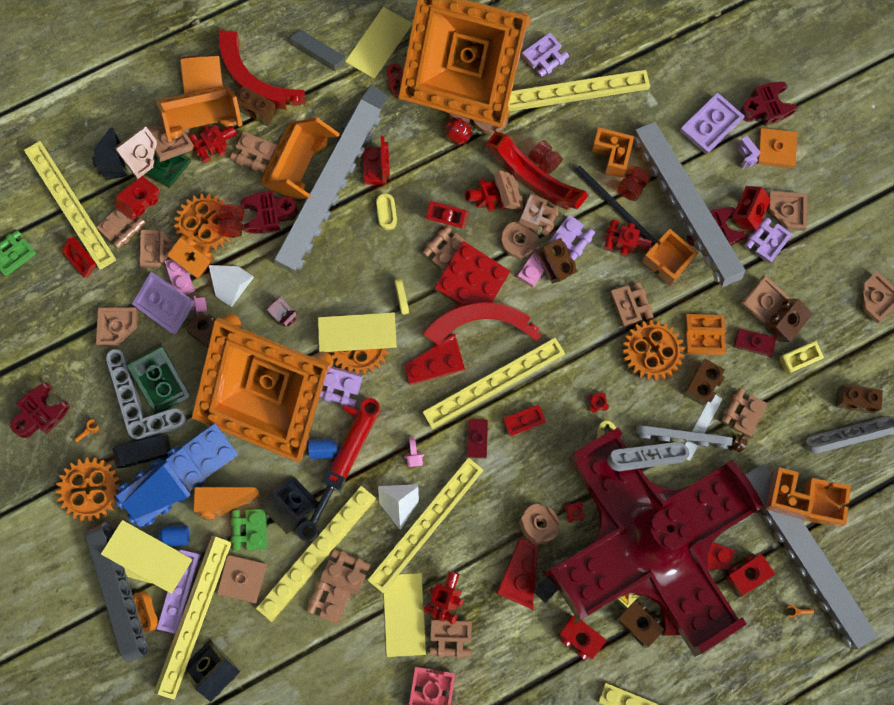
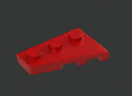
[496,538,539,610]

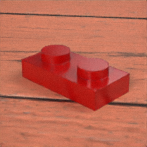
[61,237,97,278]
[503,405,546,438]

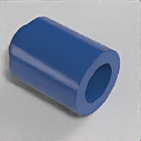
[309,439,337,459]
[159,525,190,546]

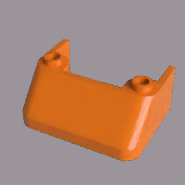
[156,86,243,142]
[260,117,340,199]

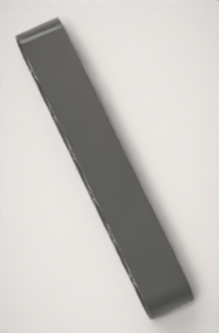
[86,522,148,662]

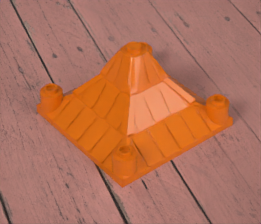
[399,0,531,128]
[192,314,334,463]

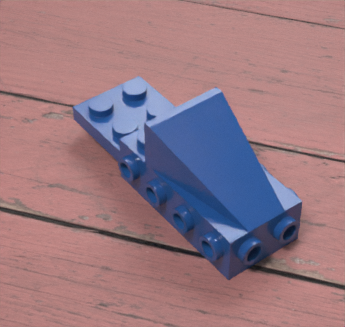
[115,423,238,527]

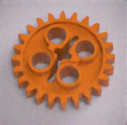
[174,194,236,252]
[329,314,390,376]
[622,320,685,382]
[55,457,121,522]

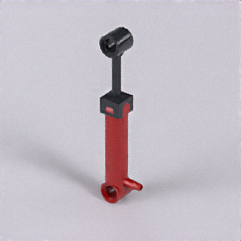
[297,398,380,543]

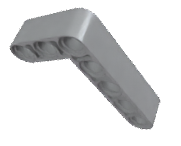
[106,349,187,441]

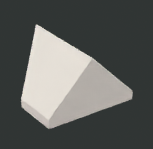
[209,265,254,307]
[378,484,419,530]

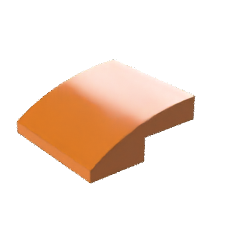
[180,56,222,94]
[686,314,726,355]

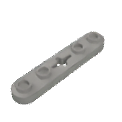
[806,416,894,454]
[635,425,733,449]
[607,442,689,471]

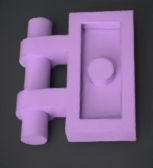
[522,33,569,78]
[548,215,595,260]
[744,217,793,264]
[320,366,363,407]

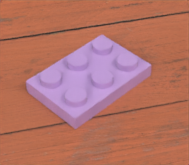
[680,93,745,155]
[132,272,195,334]

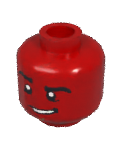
[445,118,473,145]

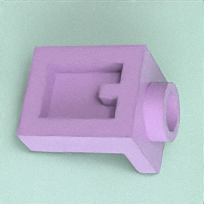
[737,136,761,169]

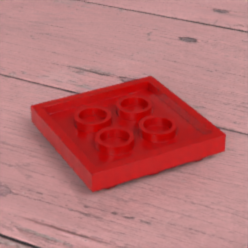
[434,241,511,305]

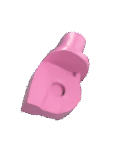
[190,296,207,316]
[404,436,424,467]

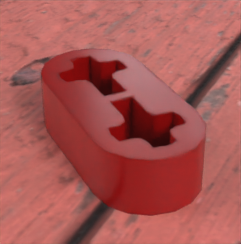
[387,63,403,98]

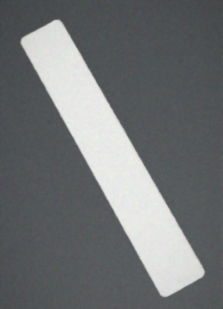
[685,395,722,461]

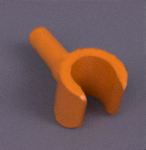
[74,419,99,442]
[786,605,814,618]

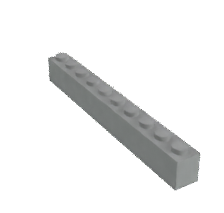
[275,99,382,274]
[633,122,745,288]
[746,463,878,649]

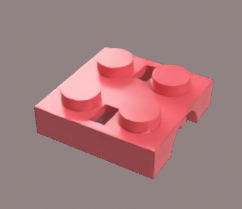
[409,667,456,705]

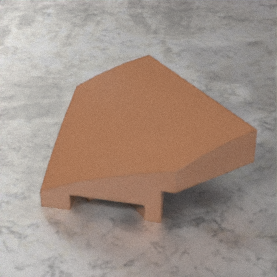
[140,230,176,268]

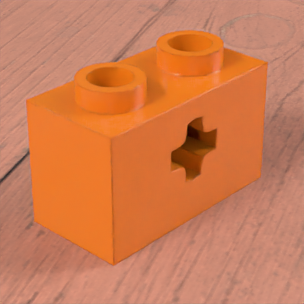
[167,235,215,278]

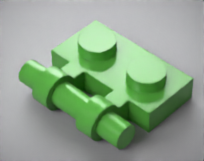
[0,230,37,277]
[230,509,267,551]

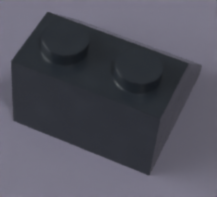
[92,128,127,181]
[260,477,319,534]
[184,639,240,702]

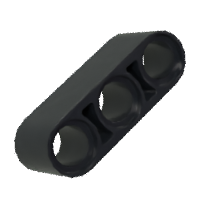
[112,435,171,469]

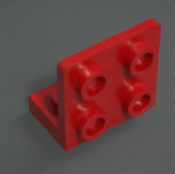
[363,136,390,185]

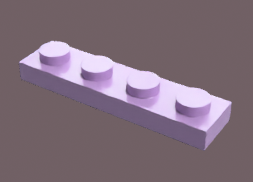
[157,550,201,634]

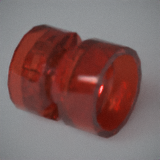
[528,140,563,175]
[617,166,651,201]
[217,204,245,238]

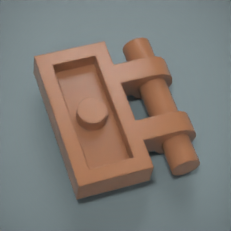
[230,132,277,172]
[494,170,525,212]
[519,194,558,235]
[96,208,146,249]
[422,225,470,272]
[610,282,653,327]
[721,388,768,438]
[321,550,371,595]
[306,578,351,625]
[430,620,472,659]

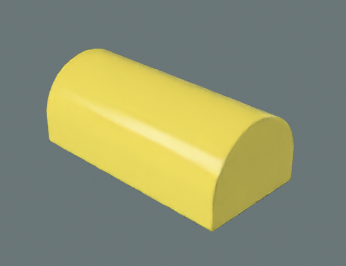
[780,341,824,373]

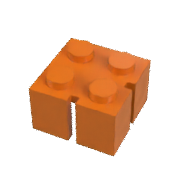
[642,229,699,286]
[801,478,851,527]

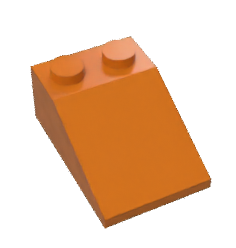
[194,487,260,520]

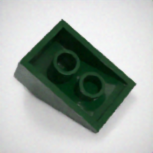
[127,343,190,414]

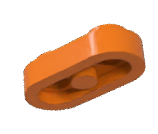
[133,591,158,632]

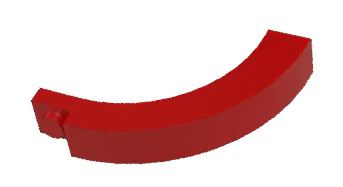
[219,30,306,110]
[485,131,589,210]
[423,300,541,345]

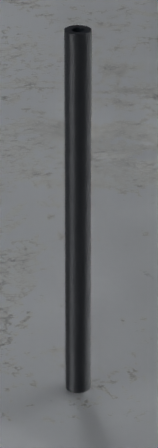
[575,165,658,247]

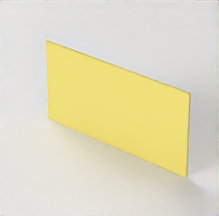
[345,7,413,79]
[318,313,397,352]
[101,520,193,594]
[384,573,426,657]

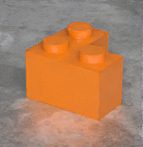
[591,127,634,178]
[765,467,815,520]

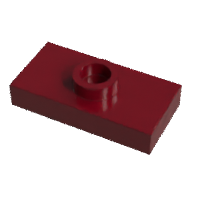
[734,328,776,357]
[467,419,488,459]

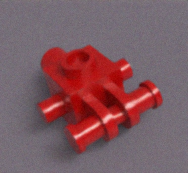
[189,125,237,164]
[464,178,508,212]
[603,219,652,257]
[424,571,464,625]

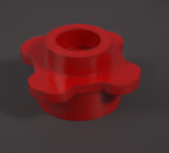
[588,392,609,413]
[564,502,586,523]

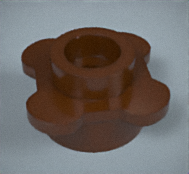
[729,433,748,452]

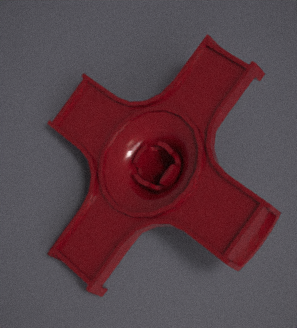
[545,427,764,657]

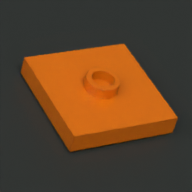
[758,128,797,168]

